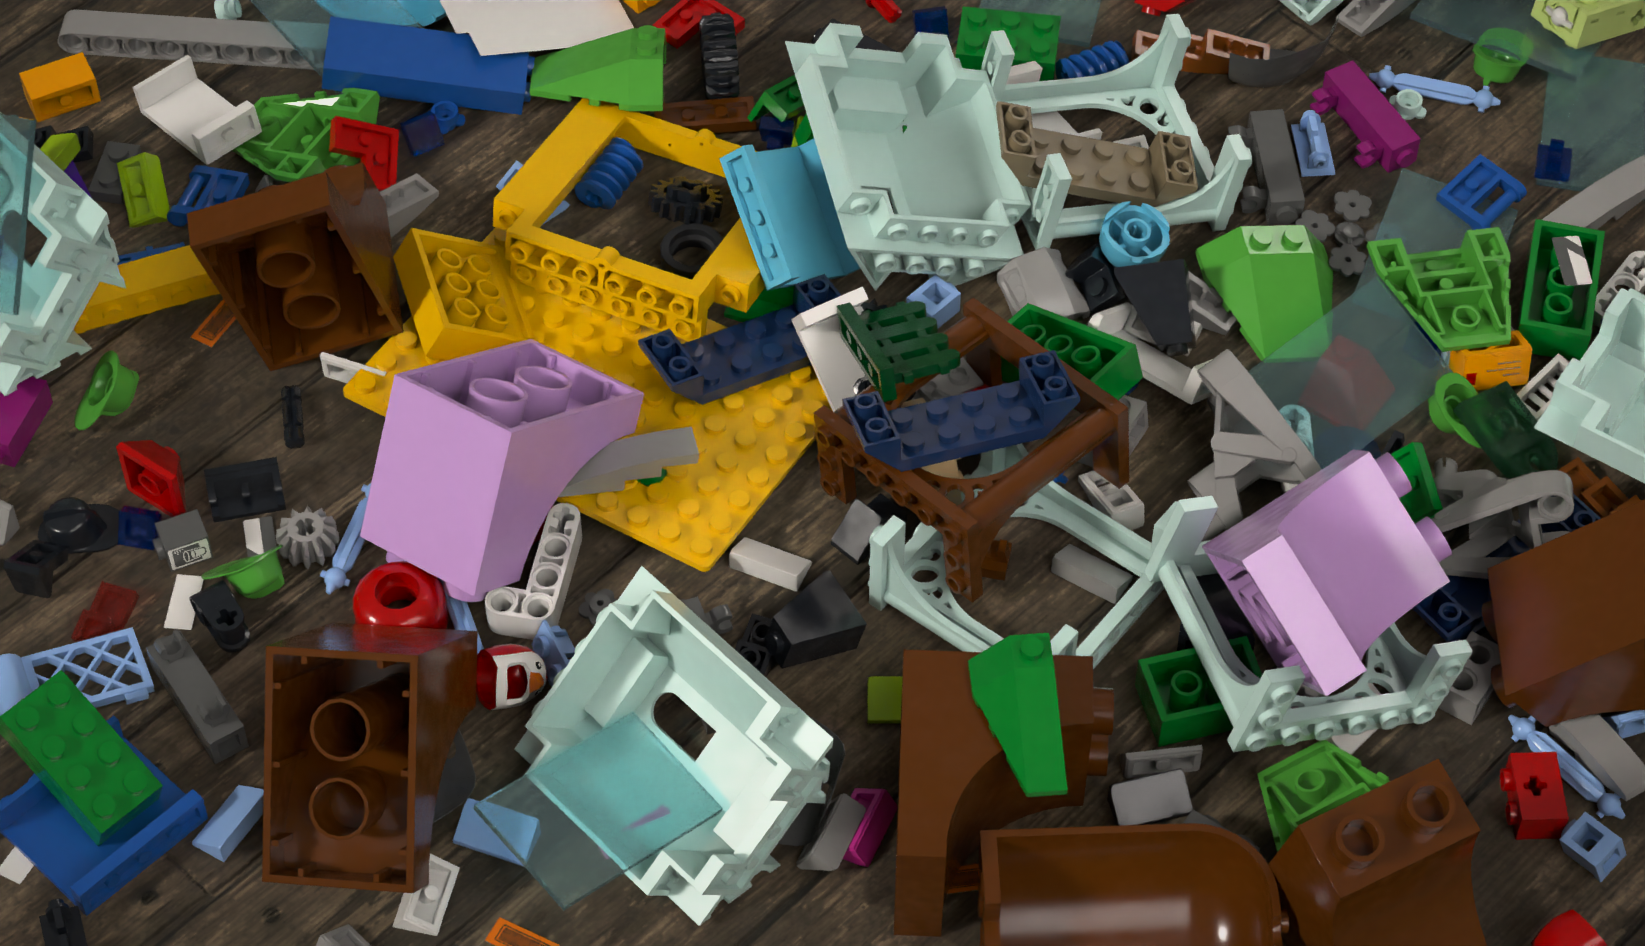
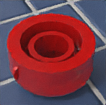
[352,561,449,629]

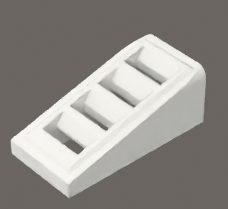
[1510,353,1569,424]
[1078,471,1144,530]

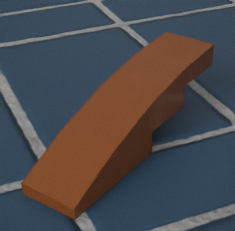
[1131,29,1270,74]
[1559,457,1641,518]

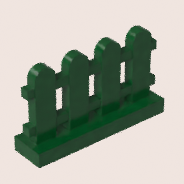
[837,301,961,402]

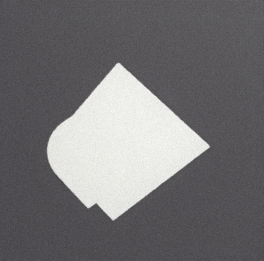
[439,0,634,56]

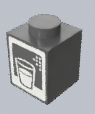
[152,509,213,572]

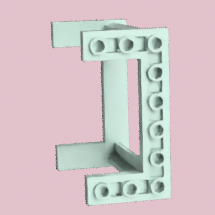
[981,14,1252,250]
[868,443,1178,669]
[1144,496,1473,752]

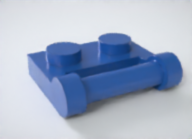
[1436,154,1527,230]
[167,165,250,227]

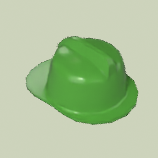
[1472,31,1533,86]
[75,350,139,431]
[1428,372,1501,449]
[201,545,284,599]

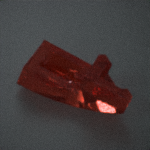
[71,581,140,642]

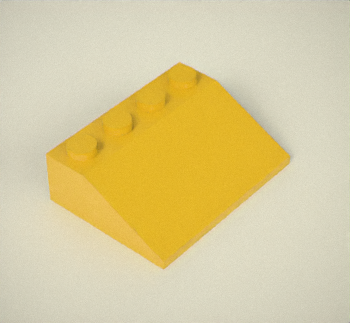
[393,228,536,360]

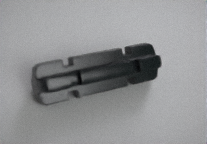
[281,385,305,449]

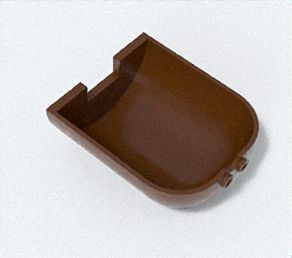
[978,823,1289,946]

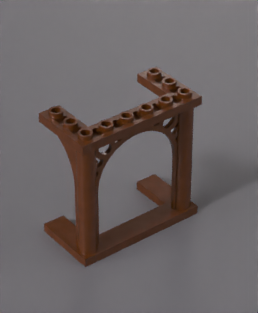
[814,298,1129,603]

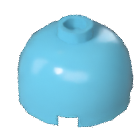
[1099,201,1170,267]

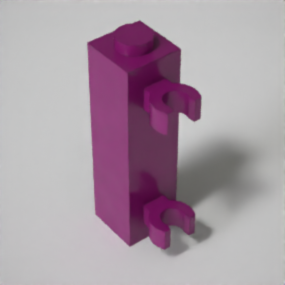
[1310,60,1421,173]

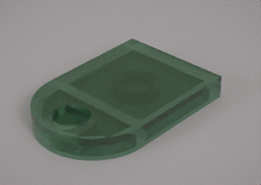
[1453,381,1558,479]

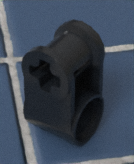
[189,580,251,652]

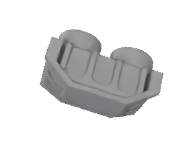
[997,247,1090,320]

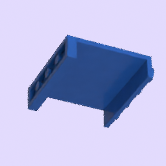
[0,715,208,916]

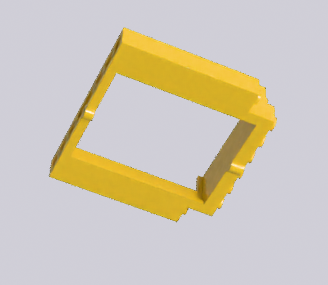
[493,98,765,341]

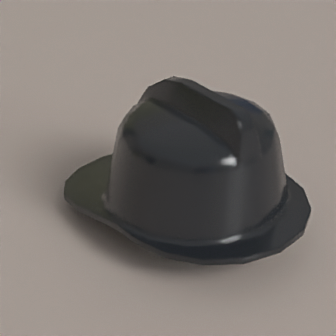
[38,497,127,554]

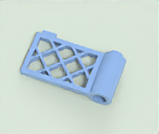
[0,627,154,716]

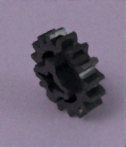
[648,177,723,225]

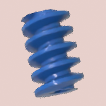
[1055,40,1129,79]
[575,137,644,210]

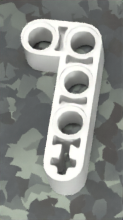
[485,503,582,640]

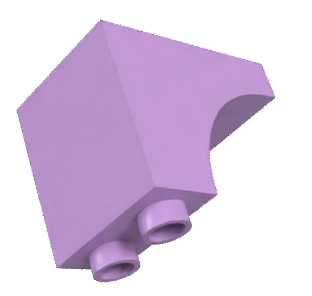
[360,339,644,602]
[1202,449,1452,696]

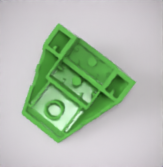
[530,25,667,111]
[232,88,380,182]
[1195,225,1333,364]
[1367,227,1511,352]
[1257,740,1390,852]

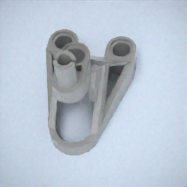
[1187,349,1322,542]
[1431,457,1574,579]

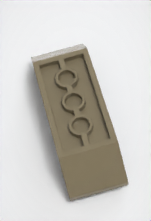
[996,101,1198,207]

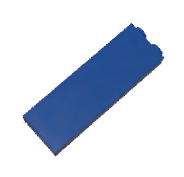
[322,16,535,115]

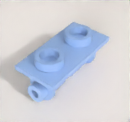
[1291,110,1335,177]
[531,620,575,686]

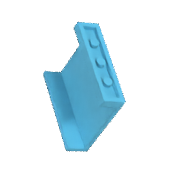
[719,138,861,290]

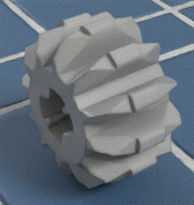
[276,505,340,569]

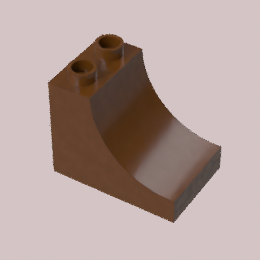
[187,162,404,371]
[1482,499,1645,727]
[262,623,478,893]
[894,649,1114,937]
[1268,759,1487,946]

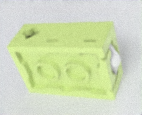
[1531,0,1645,49]

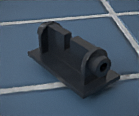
[39,898,88,946]

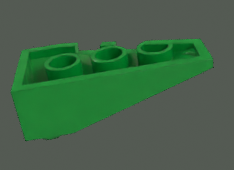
[968,633,1068,797]

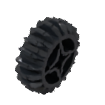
[699,13,740,100]

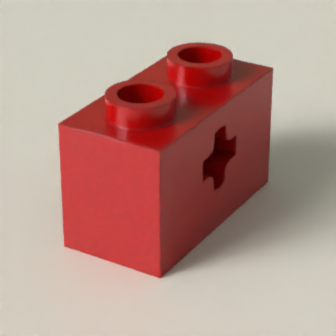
[1500,752,1569,840]

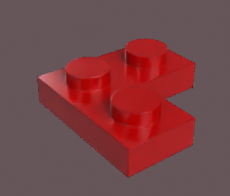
[652,0,745,49]
[329,116,399,192]

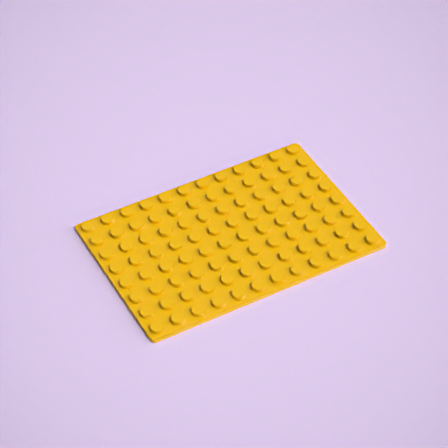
[343,227,833,572]

